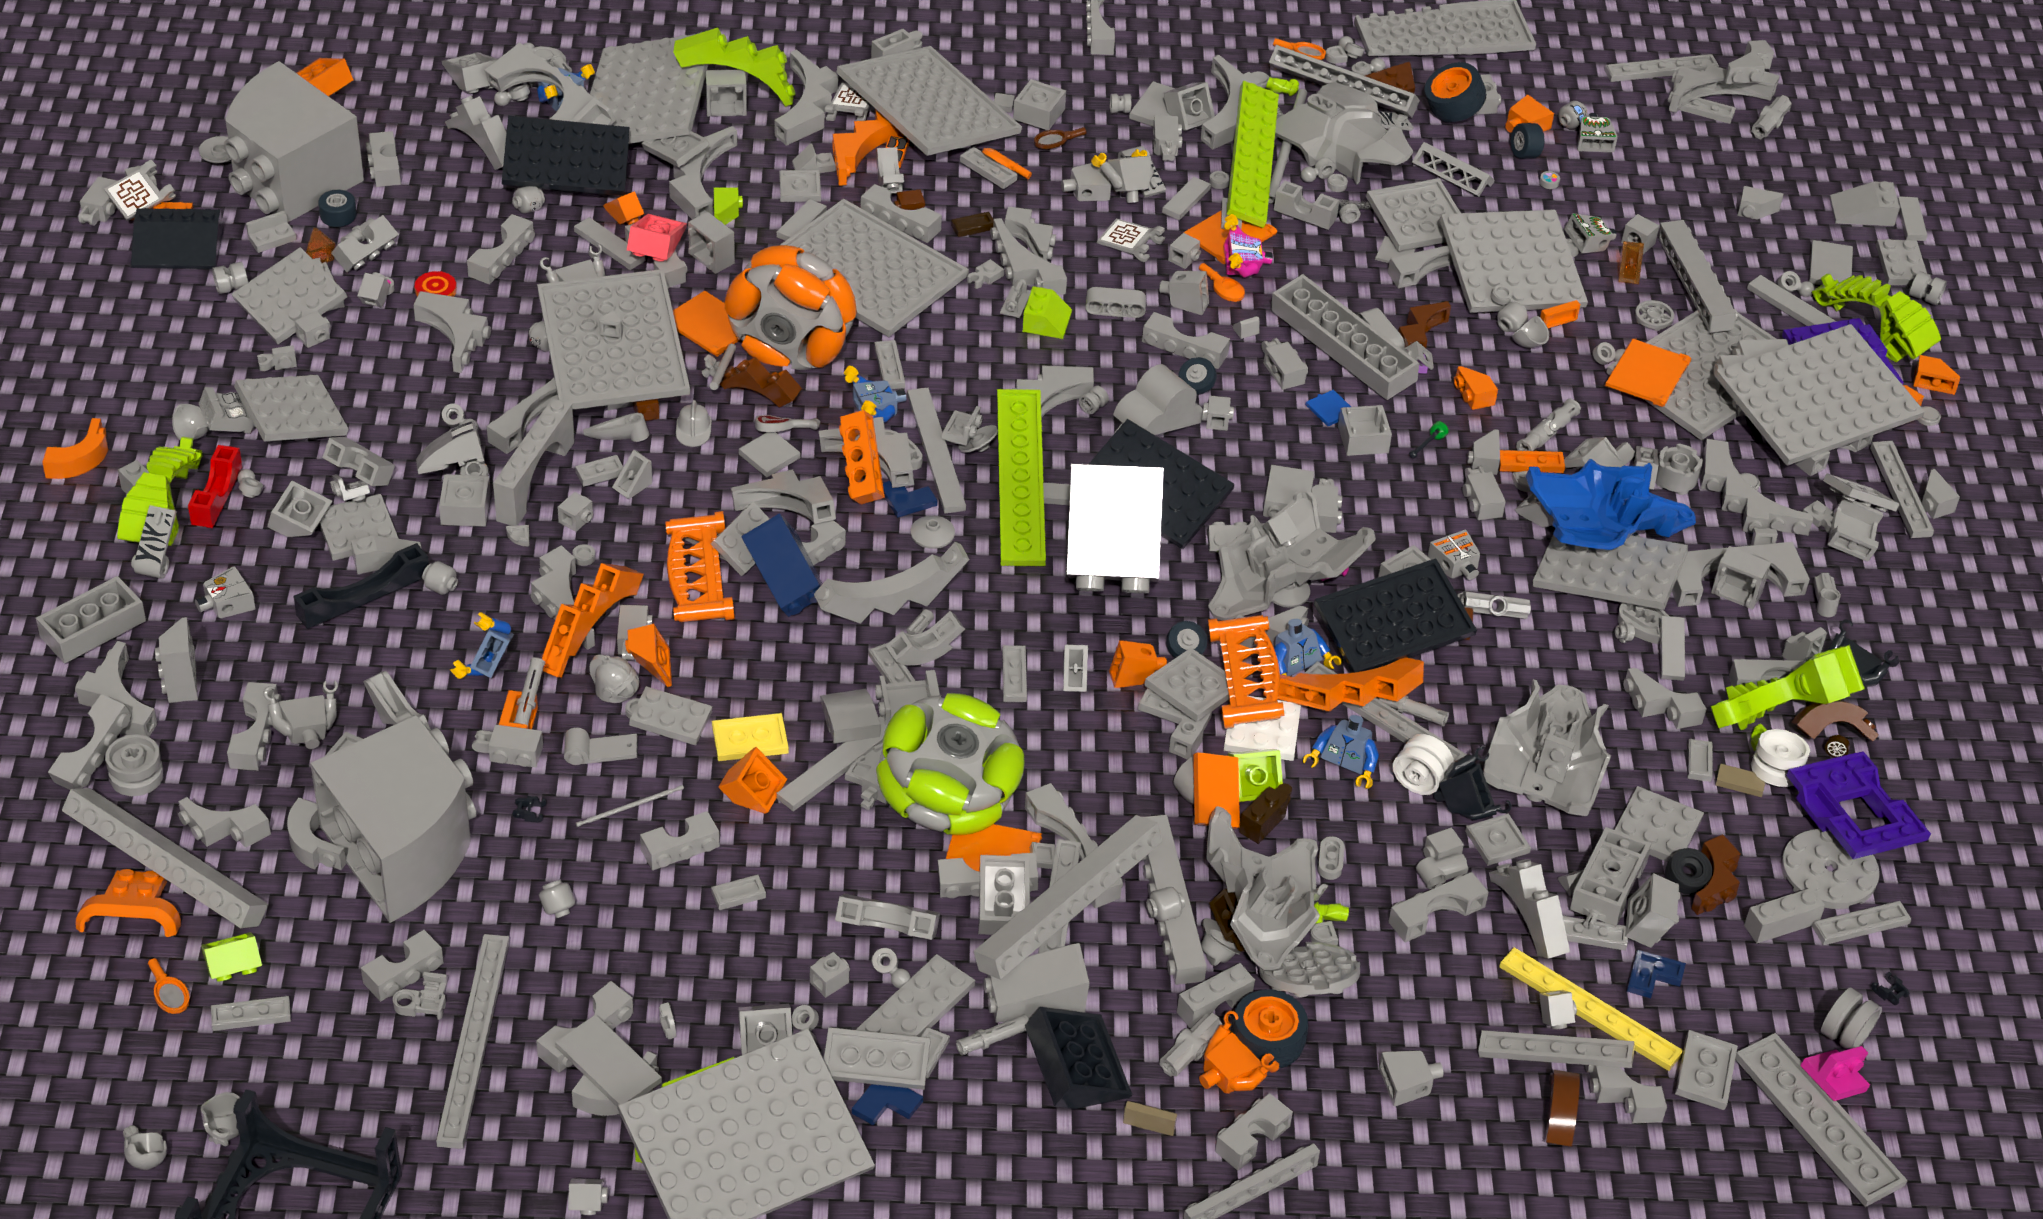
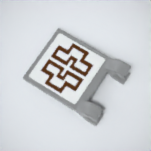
[825,83,871,121]
[104,160,176,221]
[1097,218,1165,262]

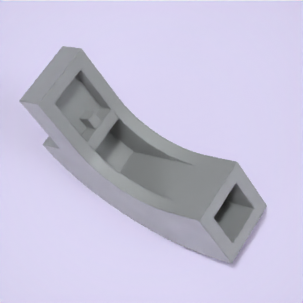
[875,147,904,194]
[287,798,346,870]
[572,1051,659,1116]

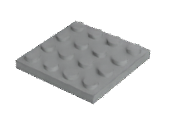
[1366,178,1461,251]
[231,247,347,344]
[234,375,348,441]

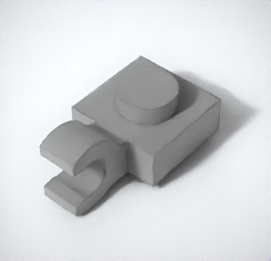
[257,345,297,371]

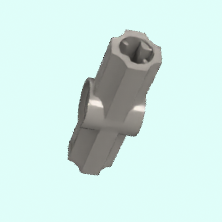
[1752,95,1792,139]
[1460,591,1531,619]
[1160,1013,1223,1077]

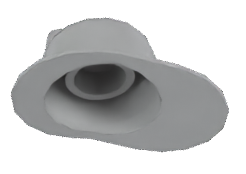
[676,400,712,447]
[1201,918,1241,966]

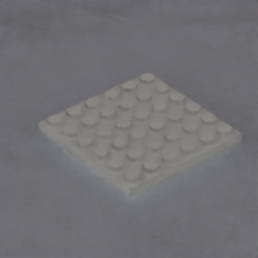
[1439,210,1588,312]

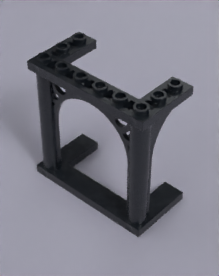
[175,1089,402,1219]

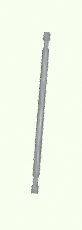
[575,785,684,827]

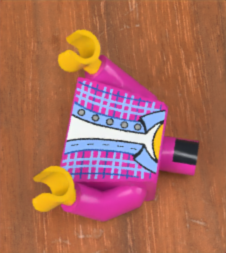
[1223,214,1273,278]

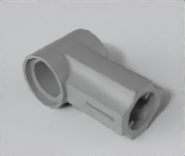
[1813,573,1841,617]
[1416,853,1468,889]

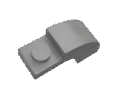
[886,611,965,665]

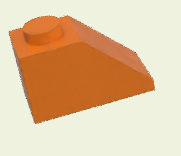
[603,191,644,225]
[1913,355,1960,395]

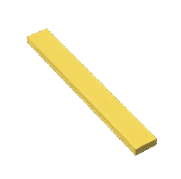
[1500,947,1683,1071]

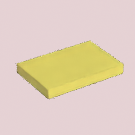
[712,713,789,761]

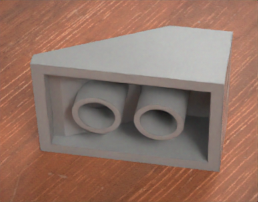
[442,52,498,93]
[1829,181,1900,226]
[978,855,1030,935]

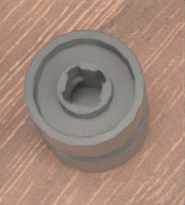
[212,262,248,294]
[1909,271,1947,306]

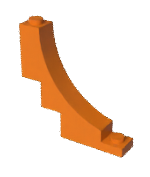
[832,109,905,185]
[542,563,644,678]
[1278,657,1424,711]

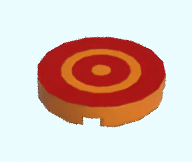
[414,271,457,297]

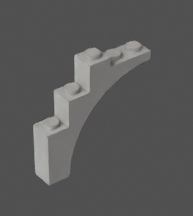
[775,50,839,146]
[1200,55,1261,150]
[1668,64,1780,113]
[669,126,737,220]
[1701,439,1813,536]

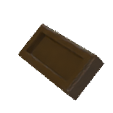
[951,212,994,237]

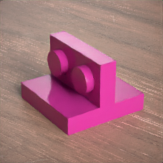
[1800,1046,1870,1101]

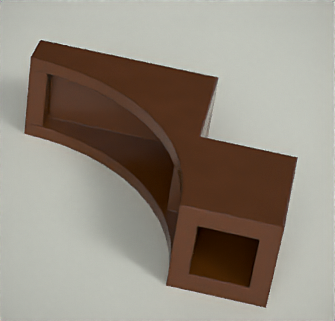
[1398,301,1451,354]
[720,357,802,408]
[1691,834,1741,915]

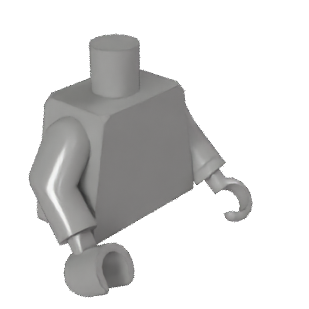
[540,244,605,283]
[263,680,338,749]

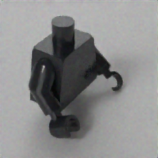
[1827,619,1899,687]
[1434,745,1512,821]

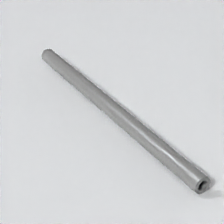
[1268,89,1307,203]

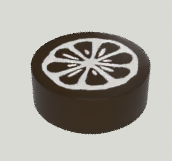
[1825,735,1850,758]

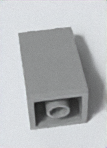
[984,943,1089,1023]

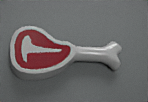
[755,415,820,432]

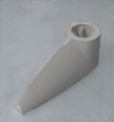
[583,413,649,442]

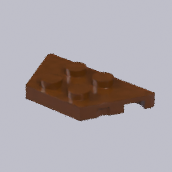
[1365,62,1415,94]

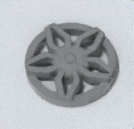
[1635,300,1674,331]

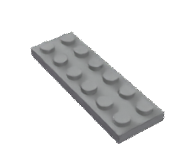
[856,954,975,1037]

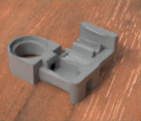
[393,972,447,1020]

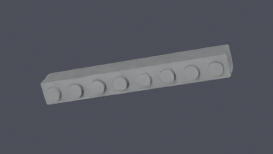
[1269,45,1420,118]
[1658,220,1738,333]
[1141,815,1207,985]

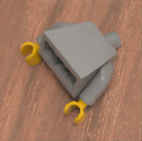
[1091,149,1154,203]

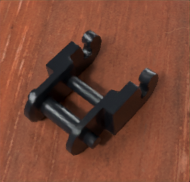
[512,796,547,823]
[1871,972,1910,1005]

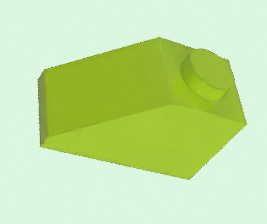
[714,187,743,225]

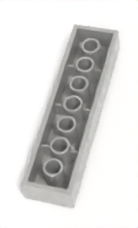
[1271,274,1419,400]

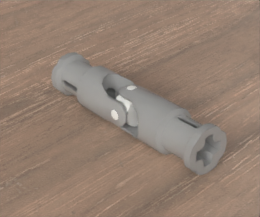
[1516,399,1581,451]

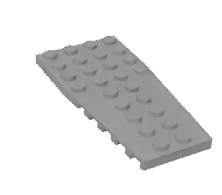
[1355,0,1536,56]

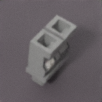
[199,387,256,434]

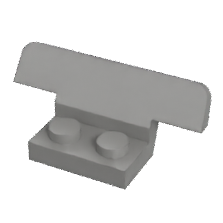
[1564,437,1635,469]

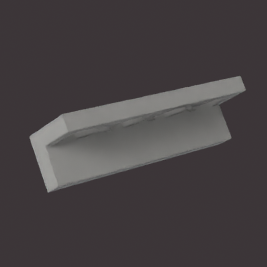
[1412,142,1495,197]

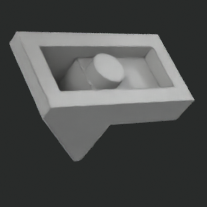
[792,143,836,173]

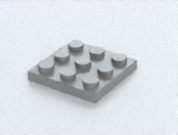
[319,494,398,561]
[1145,648,1229,722]
[1615,786,1704,862]

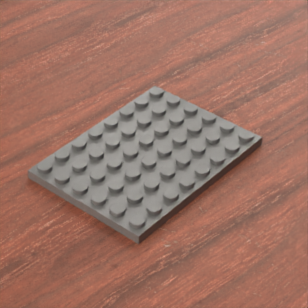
[590,32,708,143]
[836,46,1022,156]
[781,199,969,337]
[537,269,690,410]
[1606,310,1776,440]
[1714,324,1925,466]
[617,1029,875,1219]

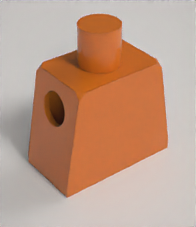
[1505,95,1554,133]
[1109,641,1167,688]

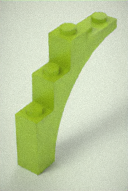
[673,28,795,107]

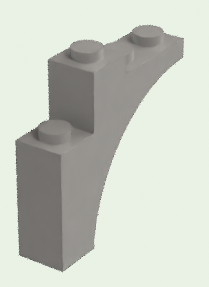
[445,95,506,170]
[414,291,491,373]
[1714,339,1788,416]
[1012,366,1094,418]
[819,417,914,488]
[731,469,836,524]
[75,641,157,737]
[1489,859,1570,959]

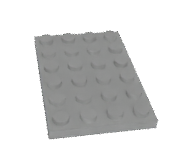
[1533,535,1688,610]

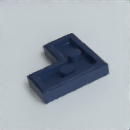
[883,481,938,518]
[1627,950,1686,998]
[852,1084,923,1125]

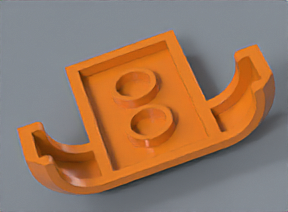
[76,869,181,937]

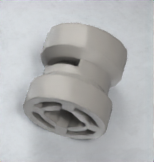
[1110,94,1131,113]
[1079,386,1109,414]

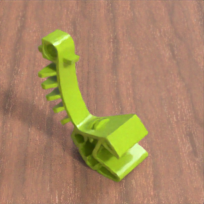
[1812,274,1941,362]
[117,436,202,546]
[1711,645,1865,730]

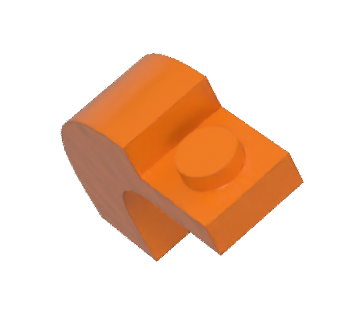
[42,418,108,479]

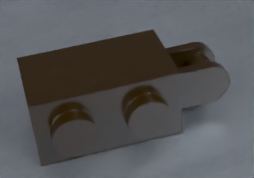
[1239,783,1292,844]
[1209,888,1246,952]

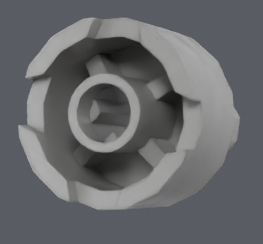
[1655,444,1703,495]

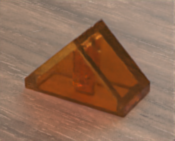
[306,228,335,263]
[1618,241,1644,284]

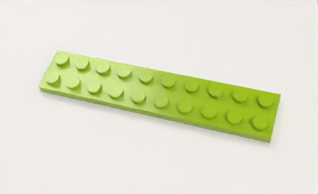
[1226,80,1279,228]
[997,389,1046,566]

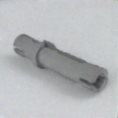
[513,657,545,725]
[1379,696,1449,726]
[956,1015,1029,1056]

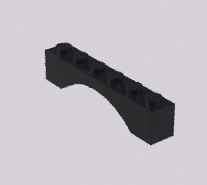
[293,543,429,629]

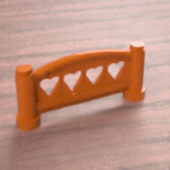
[666,511,735,622]
[1208,615,1285,729]

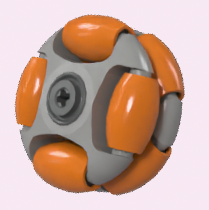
[725,245,857,370]

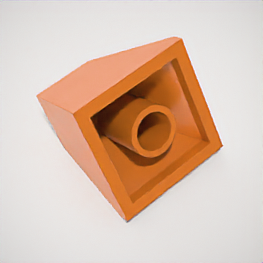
[625,624,672,687]
[718,747,787,814]

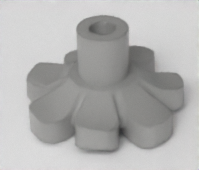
[702,355,724,378]

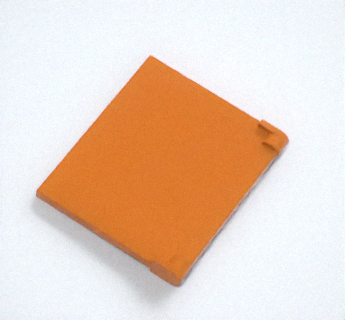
[1183,210,1277,264]
[673,291,741,357]
[1605,339,1691,407]
[946,824,1042,872]

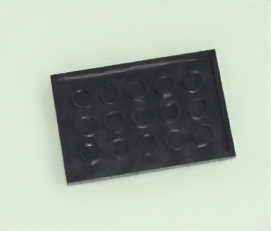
[502,115,630,196]
[1088,419,1234,549]
[1314,558,1477,673]

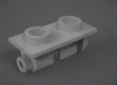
[1000,279,1031,318]

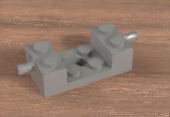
[1570,827,1651,929]

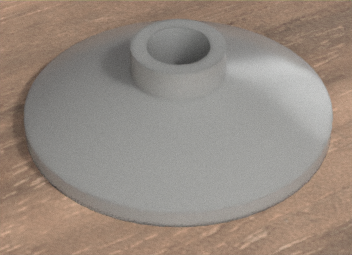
[199,136,231,163]
[959,425,998,452]
[911,515,955,549]
[1272,581,1310,608]

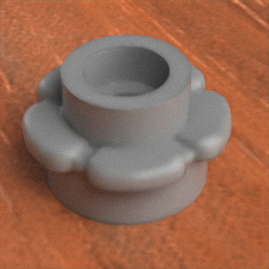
[1615,621,1635,643]

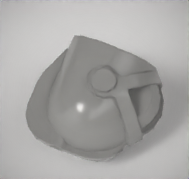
[590,655,639,703]

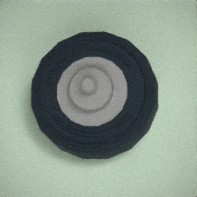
[1179,357,1217,395]
[1166,621,1207,658]

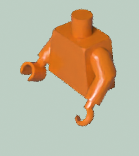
[1199,1011,1279,1094]

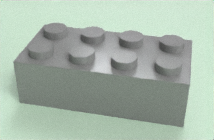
[36,576,146,664]

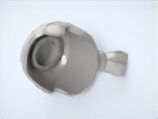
[123,1125,167,1170]

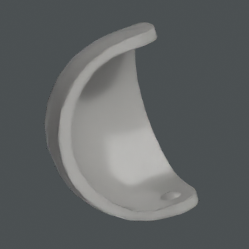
[1511,316,1549,348]
[172,404,209,441]

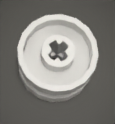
[1751,729,1810,787]
[1393,734,1454,795]

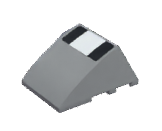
[416,420,484,474]

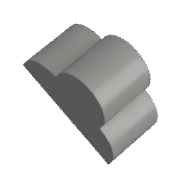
[1113,364,1203,435]

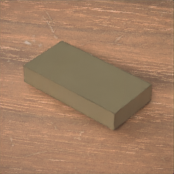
[1715,764,1765,797]
[1123,1101,1177,1136]

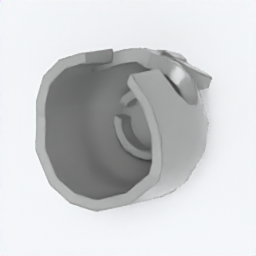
[201,1092,239,1147]

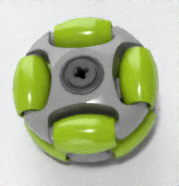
[876,693,1024,835]

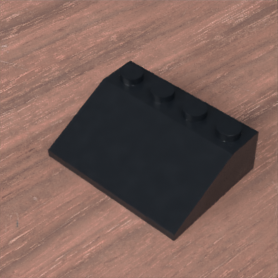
[131,208,223,269]
[1025,1007,1132,1109]

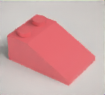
[627,214,687,261]

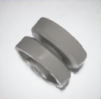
[105,734,164,796]
[1821,988,1882,1050]

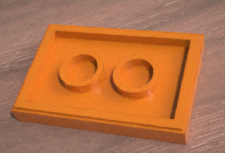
[1193,752,1240,829]

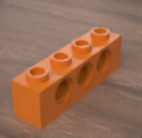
[839,410,885,504]

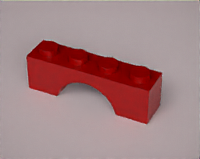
[188,445,242,528]

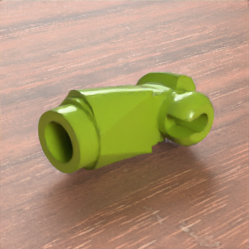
[1266,77,1299,96]
[1314,902,1349,925]

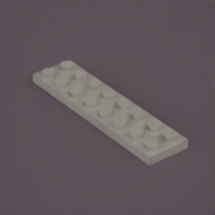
[1735,1033,1907,1207]

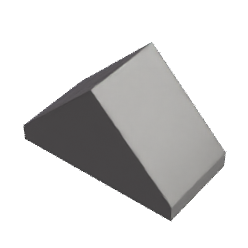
[612,450,652,499]
[1063,645,1088,692]

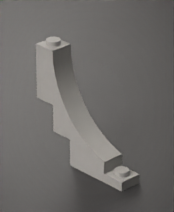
[814,542,970,624]

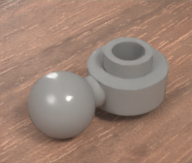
[1338,36,1365,59]
[1352,58,1385,76]
[494,84,530,106]
[1301,158,1336,183]
[1778,271,1815,297]
[1593,342,1625,365]
[442,404,478,431]
[237,469,263,498]
[872,948,911,989]
[791,1005,819,1043]

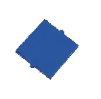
[1305,390,1351,426]

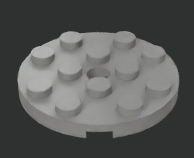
[1781,829,1879,909]
[1260,942,1360,997]

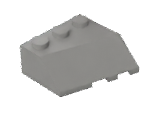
[155,617,198,703]

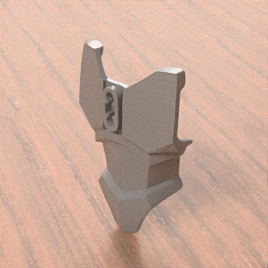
[1275,82,1413,185]
[1208,488,1376,620]
[1483,679,1611,816]
[1207,806,1328,970]

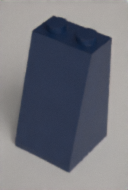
[741,513,823,617]

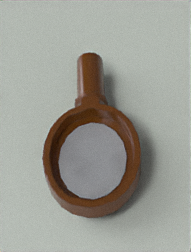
[1034,127,1086,149]

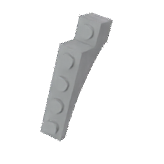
[990,218,1067,295]
[531,545,595,650]

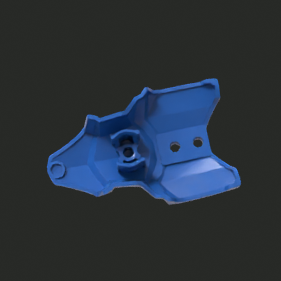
[1526,459,1696,550]

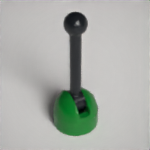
[1409,421,1449,459]

